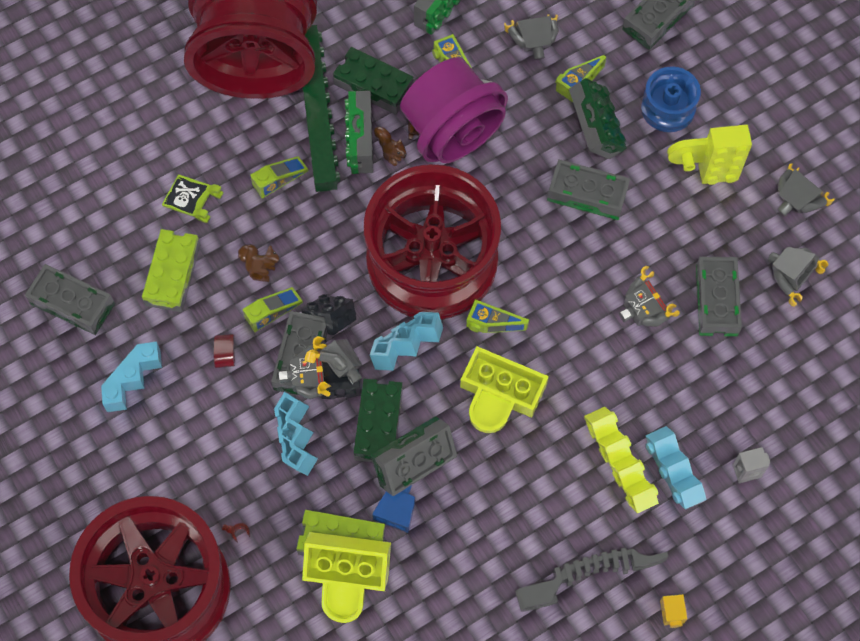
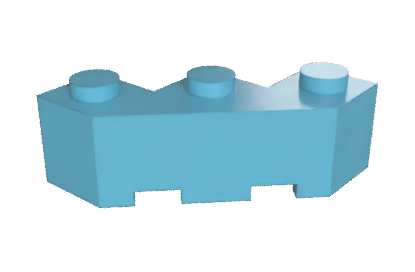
[370,312,443,371]
[101,342,162,412]
[274,392,318,476]
[645,426,707,509]

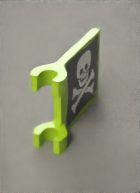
[162,174,224,223]

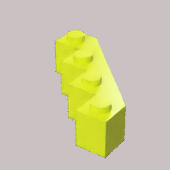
[584,407,659,514]

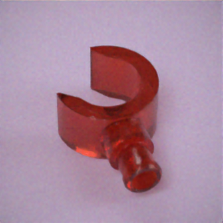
[222,523,250,543]

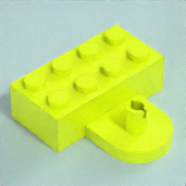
[667,125,752,185]
[460,346,549,433]
[302,532,391,623]

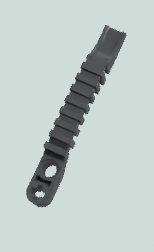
[515,548,668,612]

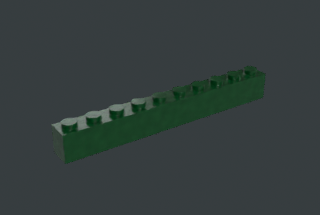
[303,25,340,192]

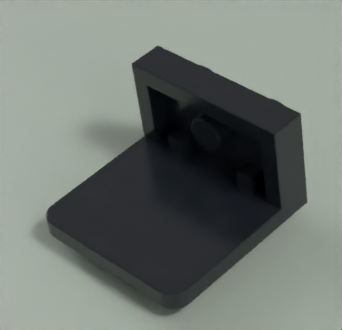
[301,294,357,335]
[321,362,361,399]

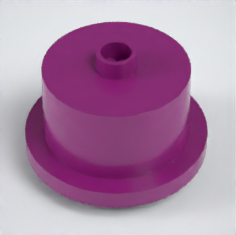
[400,57,508,163]

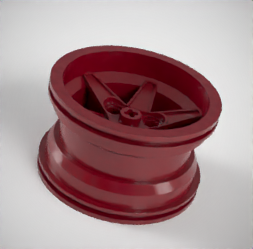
[184,0,317,99]
[364,164,501,320]
[69,496,231,641]

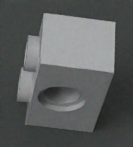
[732,447,770,483]

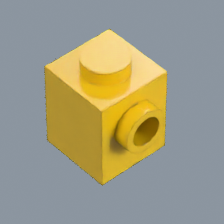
[660,594,687,628]

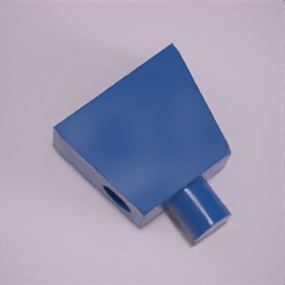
[372,485,415,533]

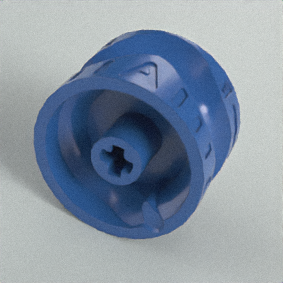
[641,67,701,133]

